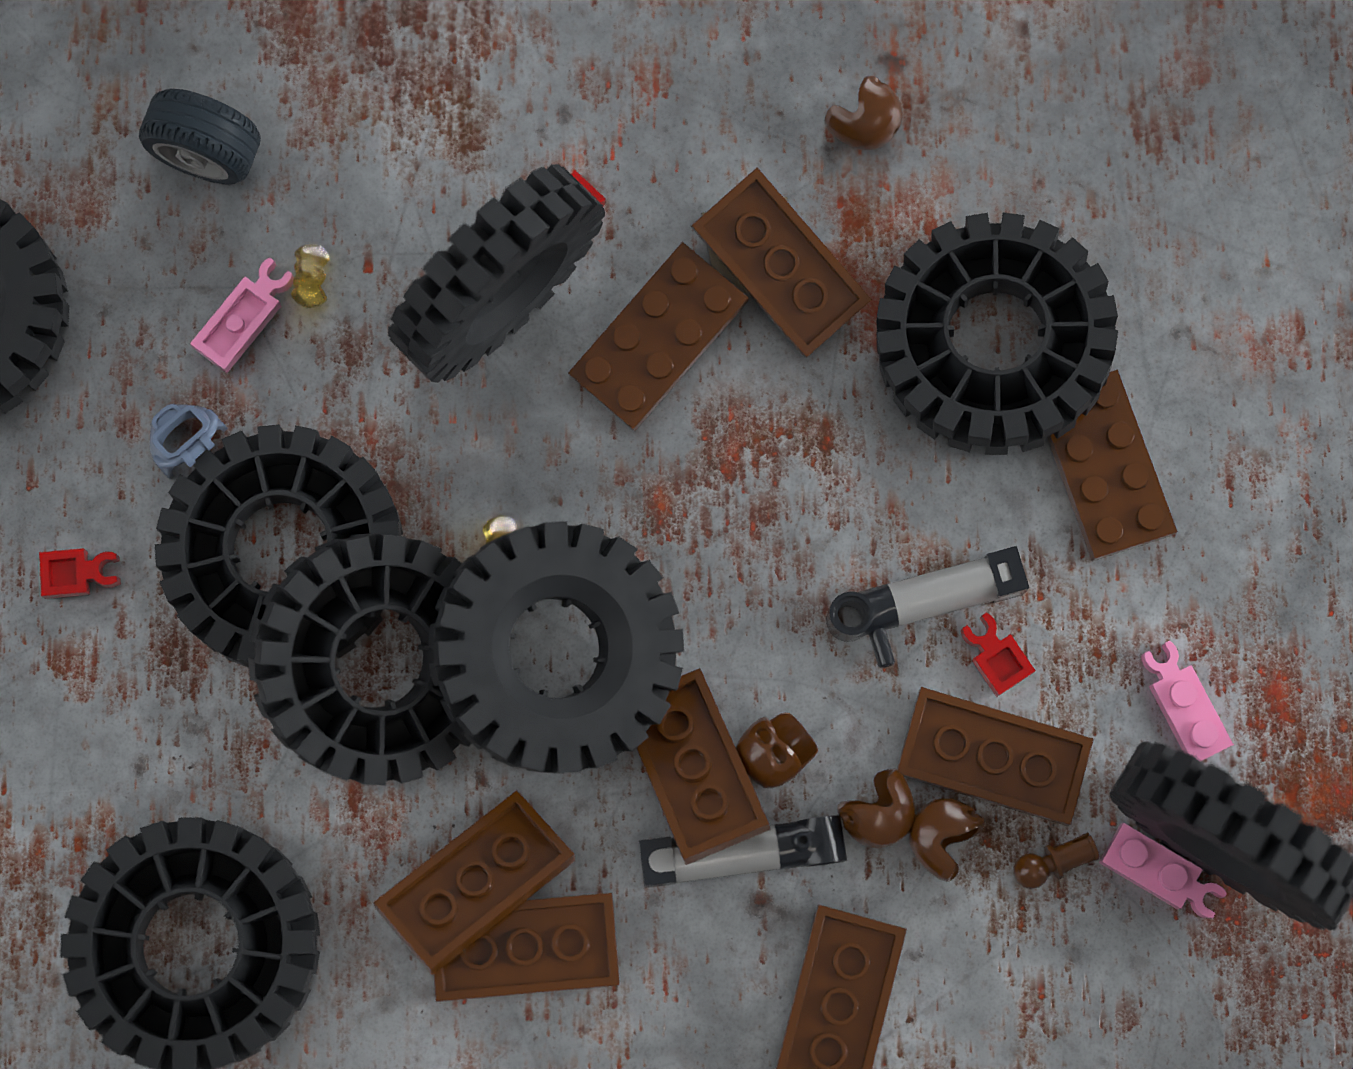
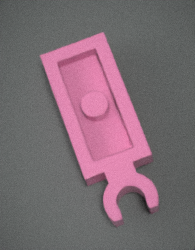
[190,258,294,373]
[1141,641,1234,761]
[1099,823,1226,919]

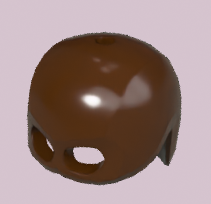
[824,75,903,150]
[736,712,818,788]
[837,768,915,848]
[909,798,985,882]

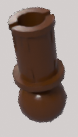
[1013,832,1100,889]

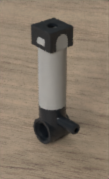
[826,546,1030,668]
[639,815,847,888]

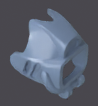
[149,403,228,480]

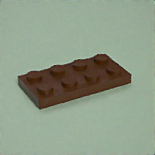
[690,167,872,358]
[568,242,749,431]
[1047,369,1178,562]
[636,668,771,865]
[897,687,1094,826]
[373,790,575,975]
[434,893,620,1002]
[775,905,907,1069]

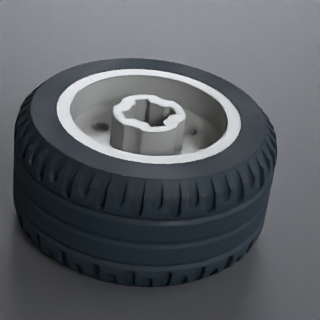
[139,88,261,185]

